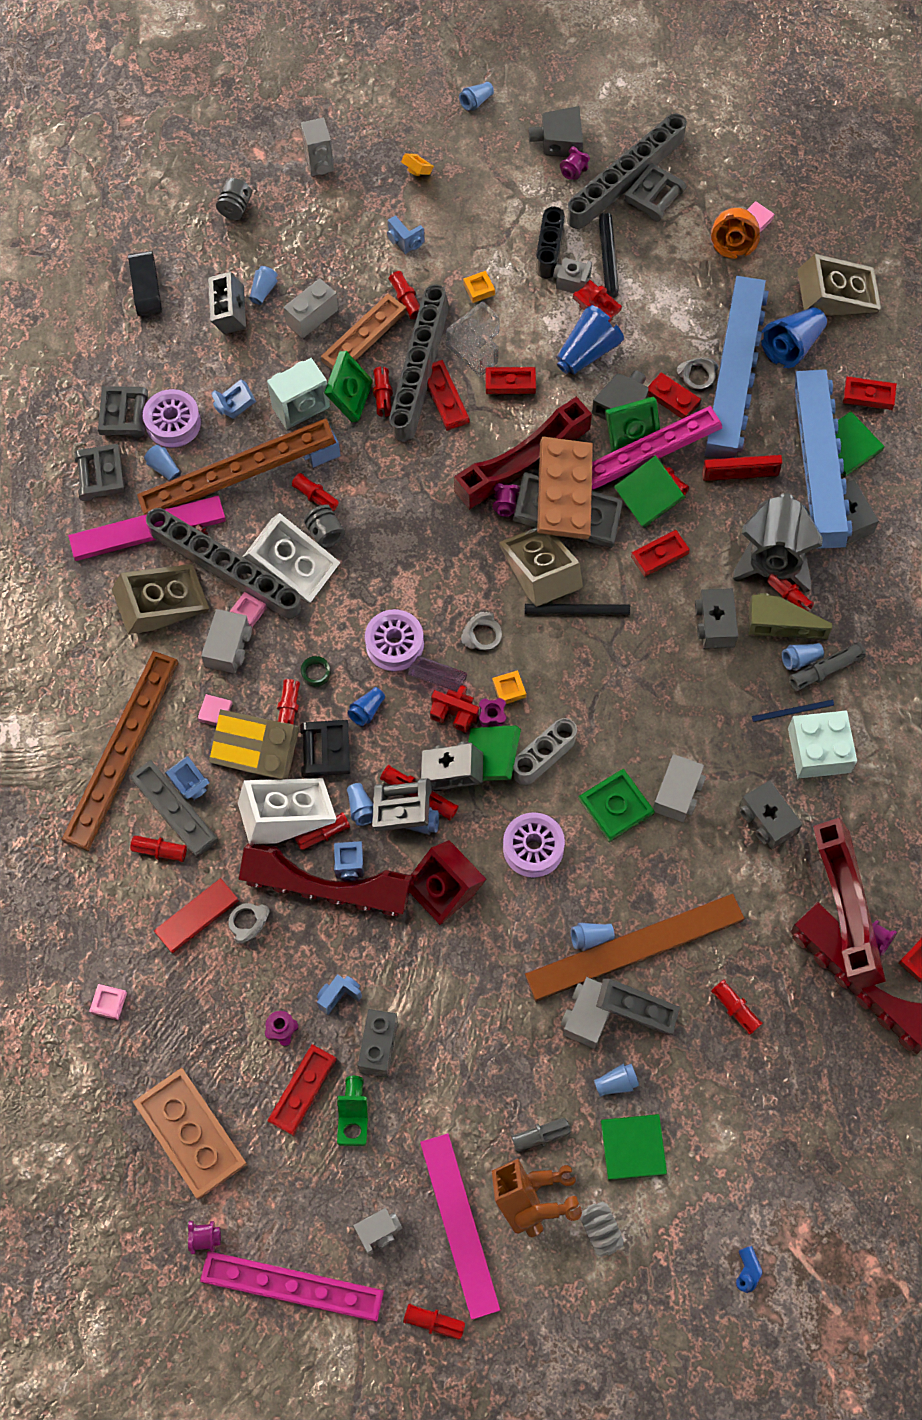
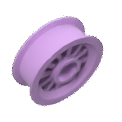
[143,389,201,448]
[365,609,424,671]
[503,813,565,878]

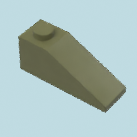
[748,593,832,640]

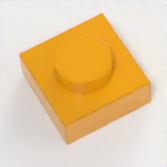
[401,153,434,176]
[463,271,495,303]
[492,670,526,704]

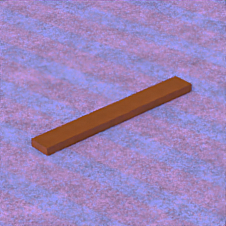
[137,418,336,515]
[62,651,178,851]
[525,894,745,1002]

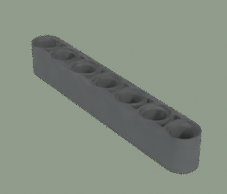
[567,113,687,229]
[389,284,449,442]
[146,508,301,619]

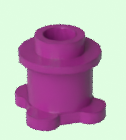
[560,147,590,180]
[492,483,520,517]
[479,698,506,727]
[872,920,898,956]
[265,1011,299,1047]
[188,1221,221,1254]

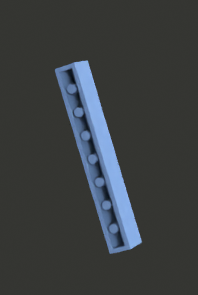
[705,276,769,459]
[794,370,852,549]

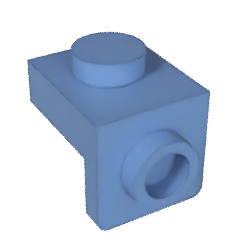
[387,215,425,254]
[211,379,256,419]
[165,756,210,800]
[334,841,364,881]
[317,974,362,1015]

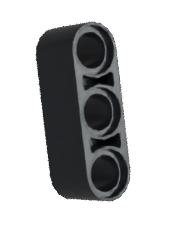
[536,206,565,279]
[128,251,162,316]

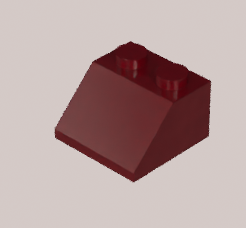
[410,840,487,925]

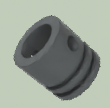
[216,178,252,220]
[304,505,345,548]

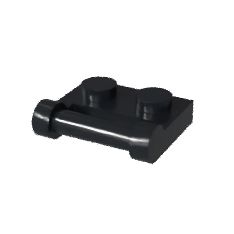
[300,720,350,778]

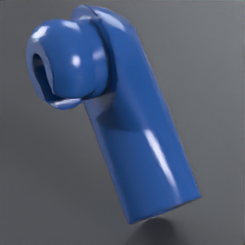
[736,1246,763,1293]

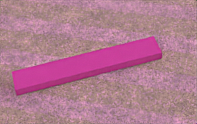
[591,406,722,491]
[68,495,226,561]
[420,1133,500,1320]
[200,1251,384,1322]

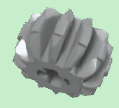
[580,1201,624,1257]

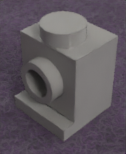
[553,258,592,293]
[353,1207,402,1256]

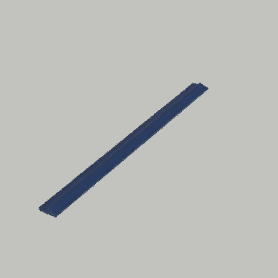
[751,699,834,722]

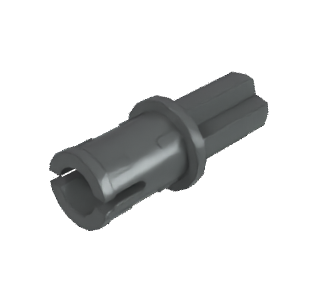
[511,1118,571,1154]

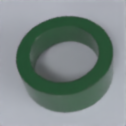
[301,656,331,687]

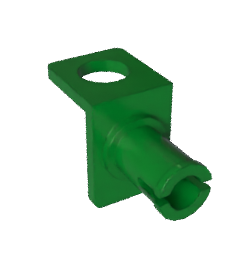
[337,1075,368,1146]

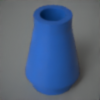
[347,687,385,726]

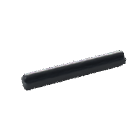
[599,212,619,297]

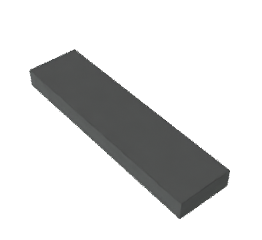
[129,760,219,858]

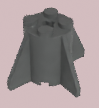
[733,493,823,592]

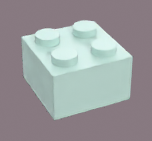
[267,358,330,430]
[788,711,857,779]

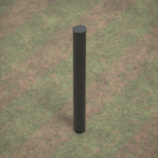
[525,604,630,615]

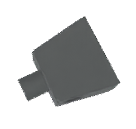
[528,106,583,157]
[592,371,649,421]

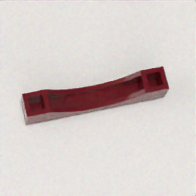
[454,396,592,510]
[813,818,886,990]
[238,843,413,916]
[790,902,922,1054]

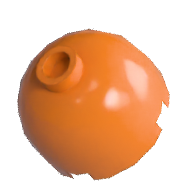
[711,207,760,259]

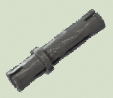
[789,642,866,691]

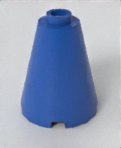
[556,305,624,375]
[761,307,827,368]

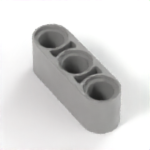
[512,718,577,785]

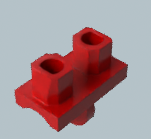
[573,280,622,322]
[430,685,479,733]

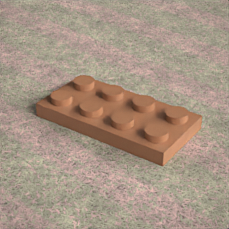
[537,437,593,539]
[133,1067,248,1200]

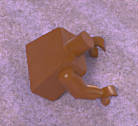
[492,1159,582,1237]

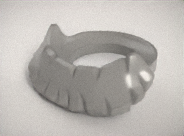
[677,358,719,390]
[461,612,502,651]
[228,903,270,944]

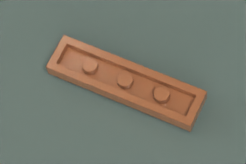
[321,294,406,370]

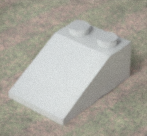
[243,513,340,603]
[238,778,336,844]

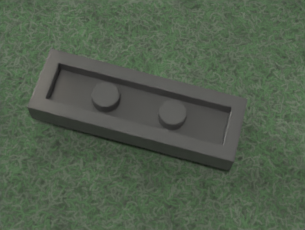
[596,979,680,1035]

